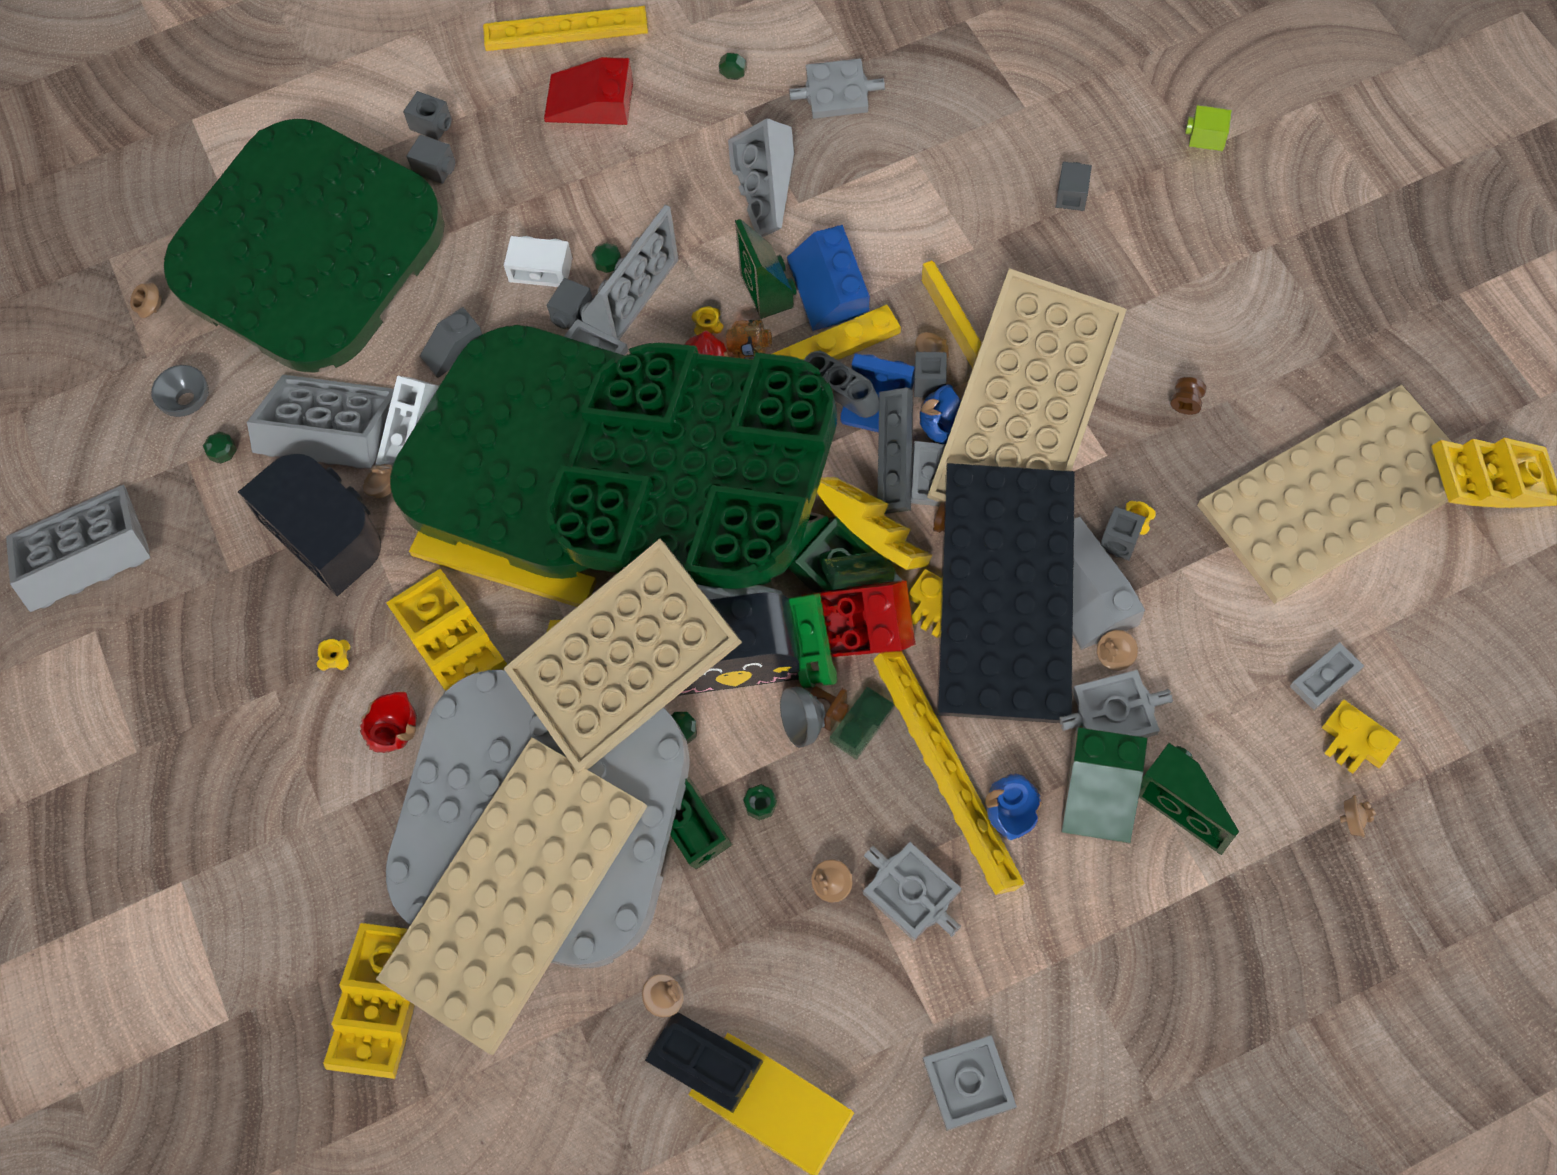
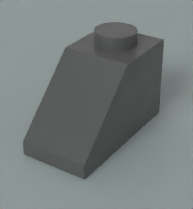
[420,307,482,378]

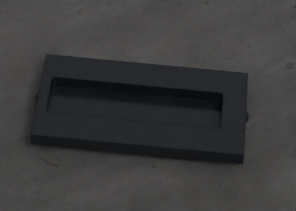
[645,1012,763,1113]

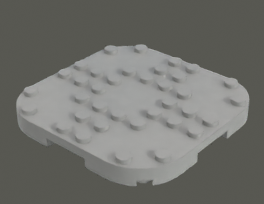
[386,670,690,968]

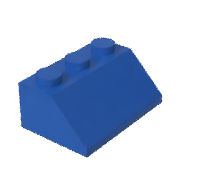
[787,225,870,331]

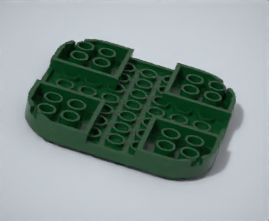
[164,119,445,373]
[390,325,625,579]
[546,342,837,589]

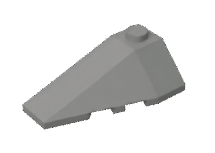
[728,118,794,237]
[1073,517,1145,650]

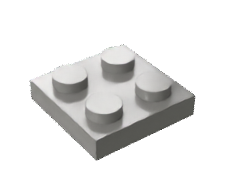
[923,1035,1017,1131]

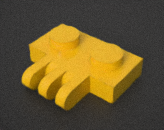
[908,569,942,638]
[1322,699,1401,774]

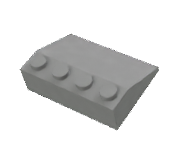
[581,205,679,340]
[247,375,394,468]
[6,484,151,612]

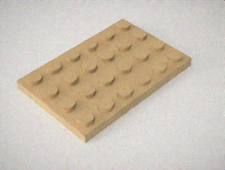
[504,539,742,773]

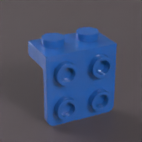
[840,353,915,433]

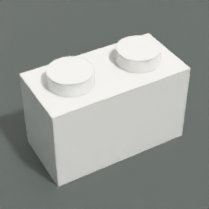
[504,236,573,287]

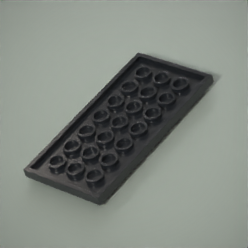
[937,463,1075,723]

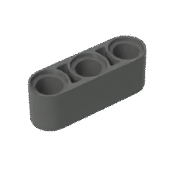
[804,351,879,418]

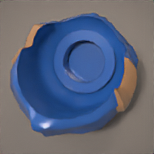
[920,384,962,444]
[985,773,1042,840]

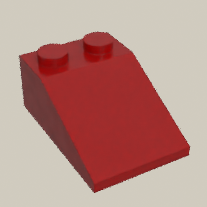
[544,57,633,125]

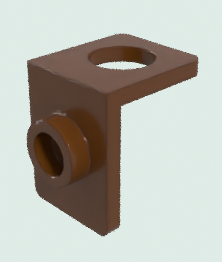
[810,686,849,731]

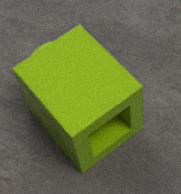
[1185,105,1232,151]

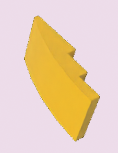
[1431,437,1557,508]
[817,477,932,570]
[386,569,507,692]
[323,923,415,1079]
[688,1032,854,1175]

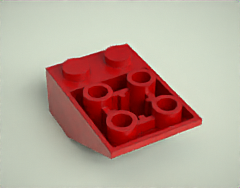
[802,580,916,657]

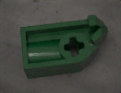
[670,777,733,869]

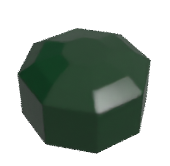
[719,53,747,80]
[591,242,621,273]
[203,431,237,464]
[671,712,697,744]
[743,784,777,821]

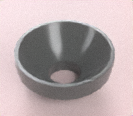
[151,365,209,417]
[780,687,826,748]

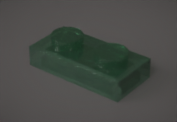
[822,551,896,590]
[829,686,895,760]

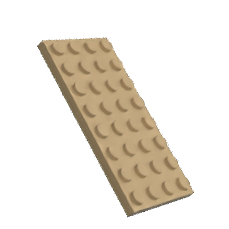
[927,268,1127,503]
[1197,385,1451,604]
[376,737,648,1055]

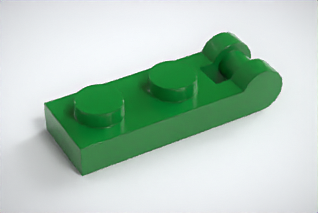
[789,593,837,688]

